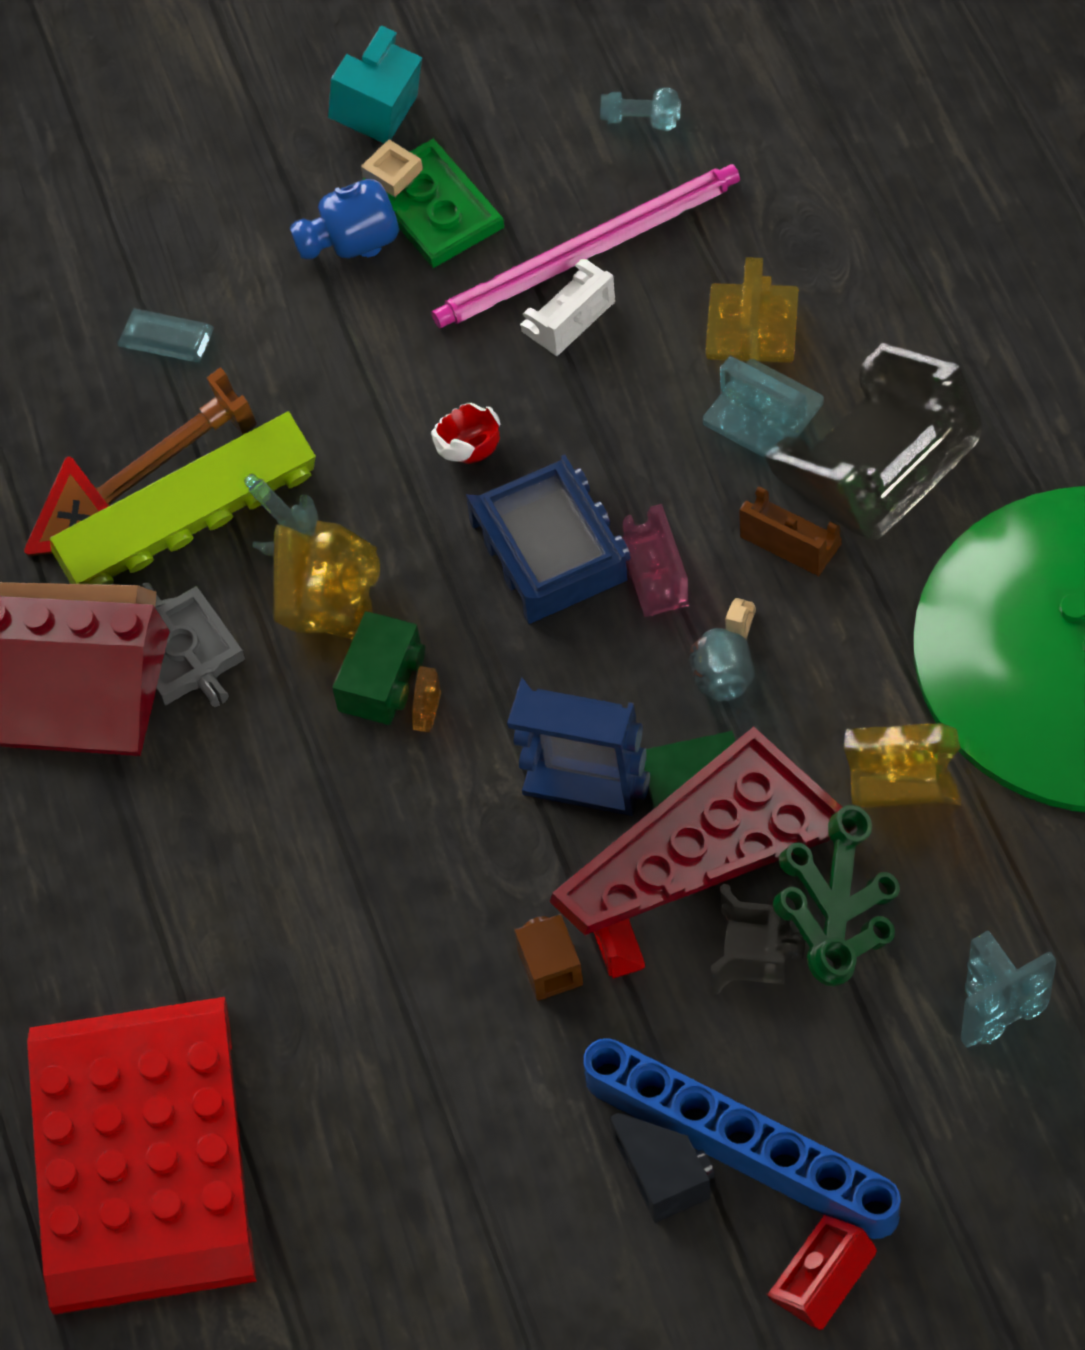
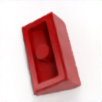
[594,919,645,979]
[767,1214,877,1330]

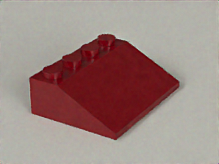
[0,596,170,756]

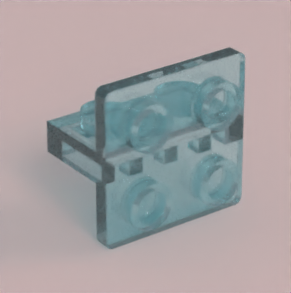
[703,356,824,463]
[961,930,1057,1048]

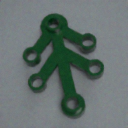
[773,805,900,986]

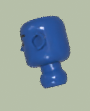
[290,179,399,260]

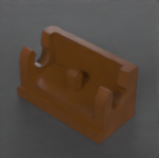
[739,486,842,577]

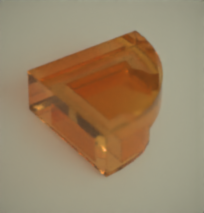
[413,666,441,732]

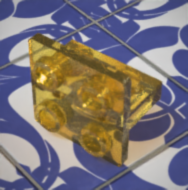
[706,257,798,362]

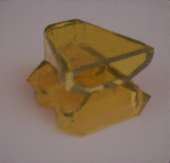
[273,520,380,639]
[844,724,962,809]

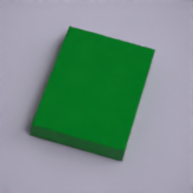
[363,138,504,268]

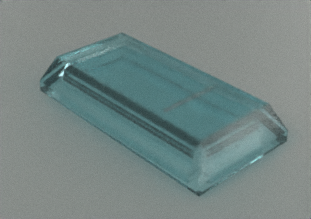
[118,308,214,363]

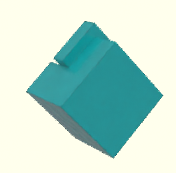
[328,26,422,144]

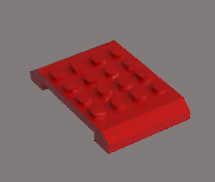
[27,997,257,1315]

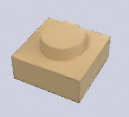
[361,140,423,197]

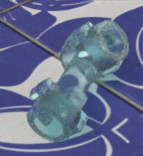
[600,88,681,130]

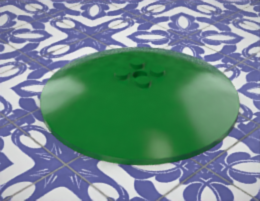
[913,486,1085,813]

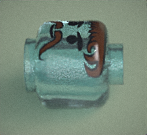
[689,628,755,701]

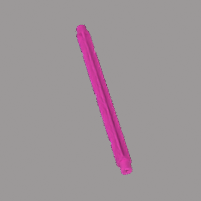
[431,164,740,328]

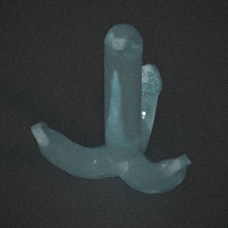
[244,474,319,556]

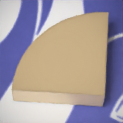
[725,598,756,647]

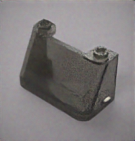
[765,343,982,540]

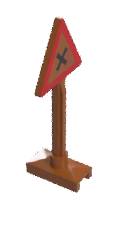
[24,367,257,556]

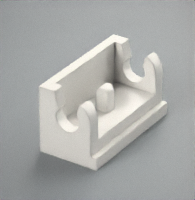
[521,259,615,356]

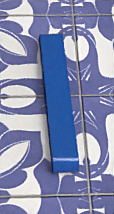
[583,1038,901,1239]

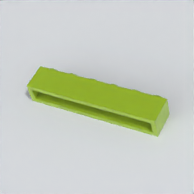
[50,411,316,585]

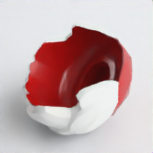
[431,403,501,464]

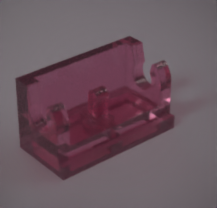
[622,504,689,617]

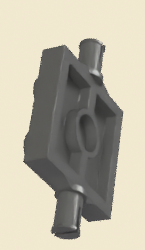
[139,583,245,707]

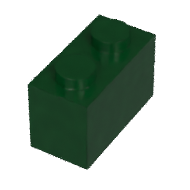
[332,611,425,725]

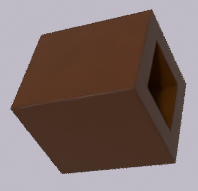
[514,914,583,1001]

